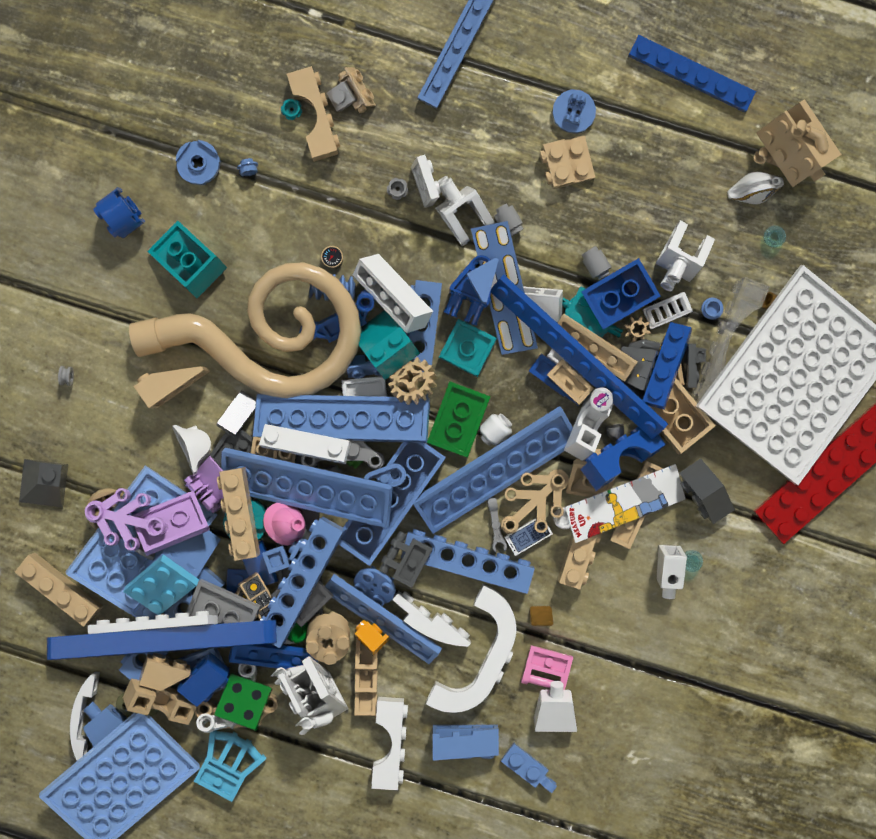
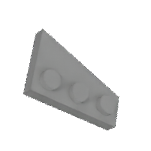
[186,579,261,624]

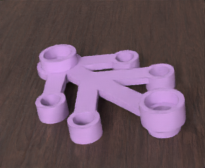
[85,488,167,551]

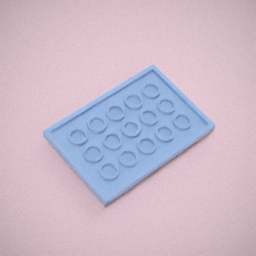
[66,465,217,618]
[39,712,200,839]

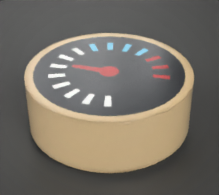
[321,246,343,268]

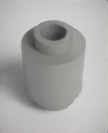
[494,203,524,237]
[581,246,611,280]

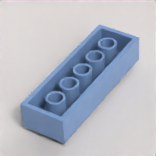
[339,442,446,566]

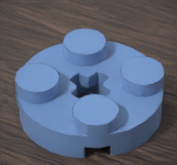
[176,140,221,185]

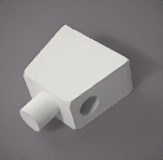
[657,545,687,599]
[534,681,577,732]

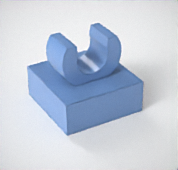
[262,545,290,574]

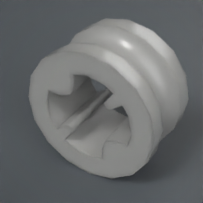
[58,366,74,386]

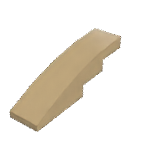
[354,625,378,717]

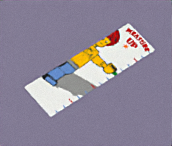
[565,464,685,543]

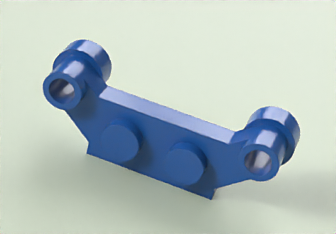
[299,290,374,343]

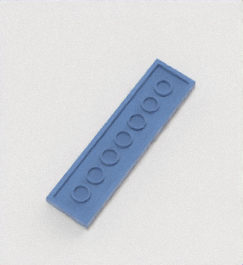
[253,394,430,443]
[413,406,573,534]
[221,448,393,528]

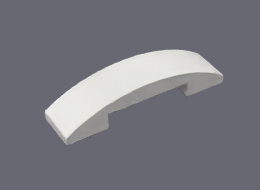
[70,671,100,761]

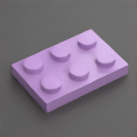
[132,491,210,556]

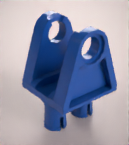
[444,255,491,326]

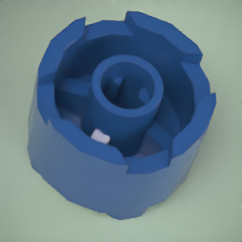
[93,187,145,238]

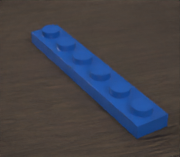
[628,35,756,113]

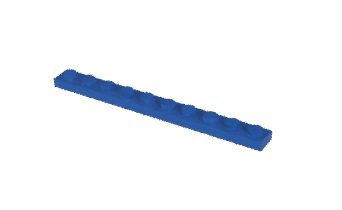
[491,274,668,439]

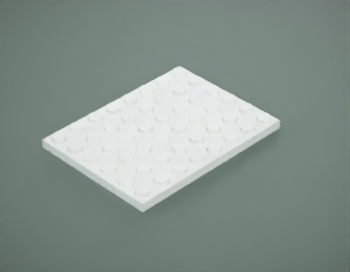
[696,265,876,485]

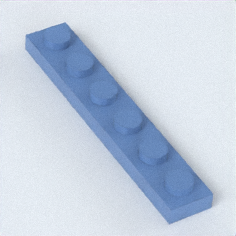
[418,0,494,109]
[325,574,442,664]

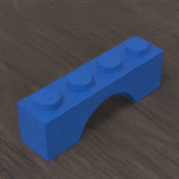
[580,427,666,491]

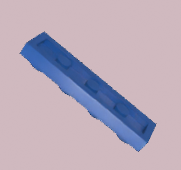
[643,322,692,410]
[229,644,318,669]

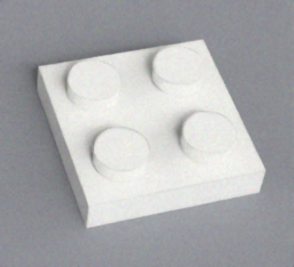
[411,155,441,208]

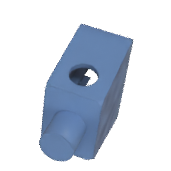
[83,701,127,747]

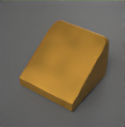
[530,606,553,626]

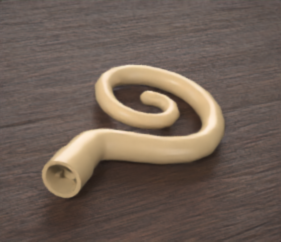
[129,262,361,398]

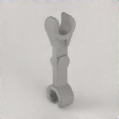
[487,497,507,552]

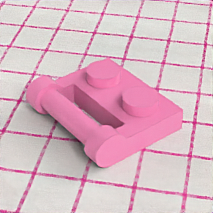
[521,645,573,690]

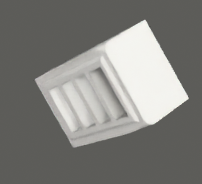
[642,292,693,330]

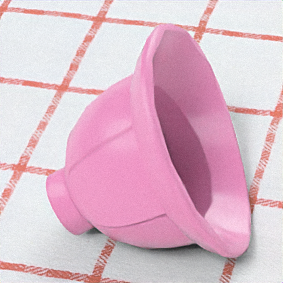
[263,503,306,546]

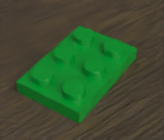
[427,381,491,458]

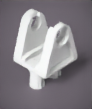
[435,176,495,246]
[655,220,715,291]

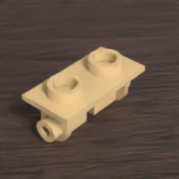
[338,67,376,113]

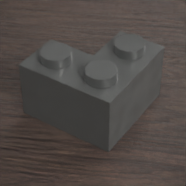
[679,459,735,524]

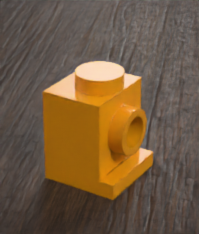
[355,620,389,655]

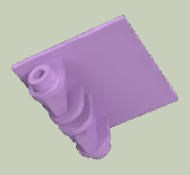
[184,456,224,513]

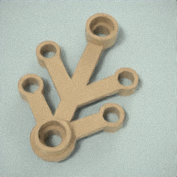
[501,469,569,534]

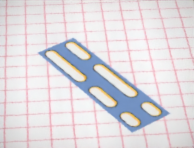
[471,221,538,355]

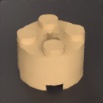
[306,612,350,665]

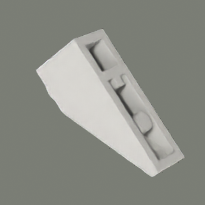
[523,286,563,322]

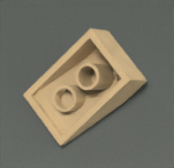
[134,366,211,409]
[642,378,716,455]

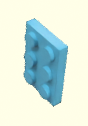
[123,555,199,615]

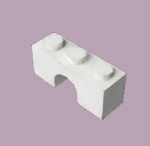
[564,393,614,461]

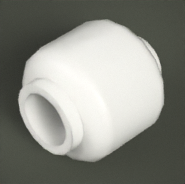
[480,414,512,446]

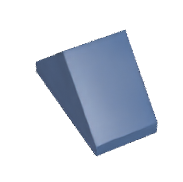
[466,258,499,304]

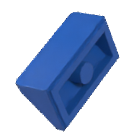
[242,540,278,586]

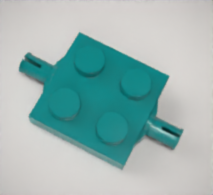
[562,286,623,338]

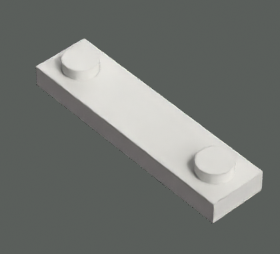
[259,424,351,464]

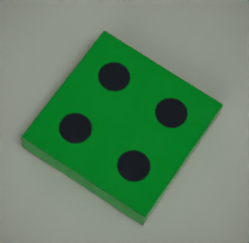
[214,673,272,731]

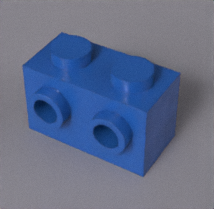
[177,652,229,707]

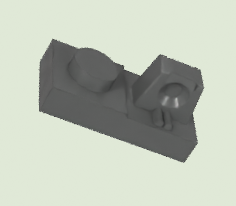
[681,344,706,388]

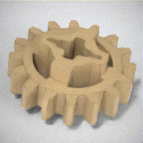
[388,357,437,405]

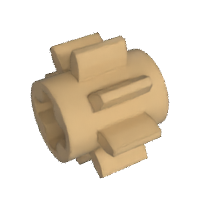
[623,316,651,342]

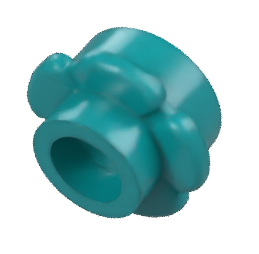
[281,99,302,120]

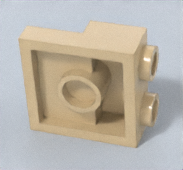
[540,135,596,189]

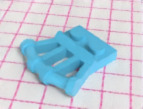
[193,730,266,802]

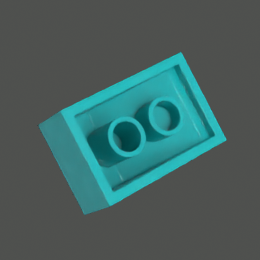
[147,220,227,299]
[359,310,420,380]

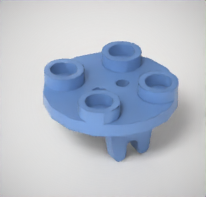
[552,89,596,133]
[354,565,396,606]

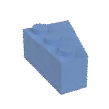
[433,725,499,761]

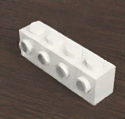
[353,254,433,333]

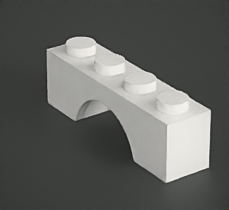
[371,697,408,790]

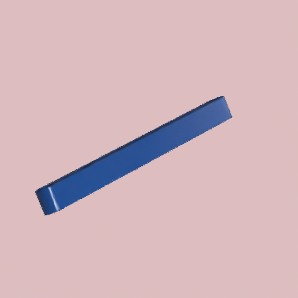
[47,620,277,660]

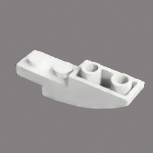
[392,591,471,647]

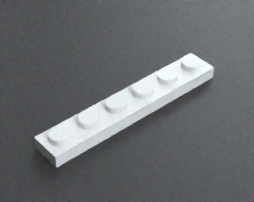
[88,611,218,634]

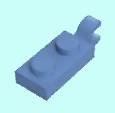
[501,742,557,793]

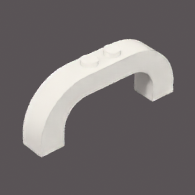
[426,584,516,713]

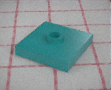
[438,319,497,377]

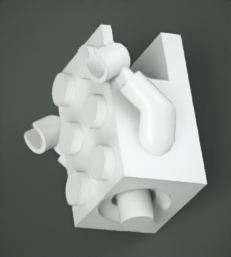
[271,656,348,735]

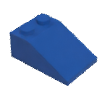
[581,258,661,330]

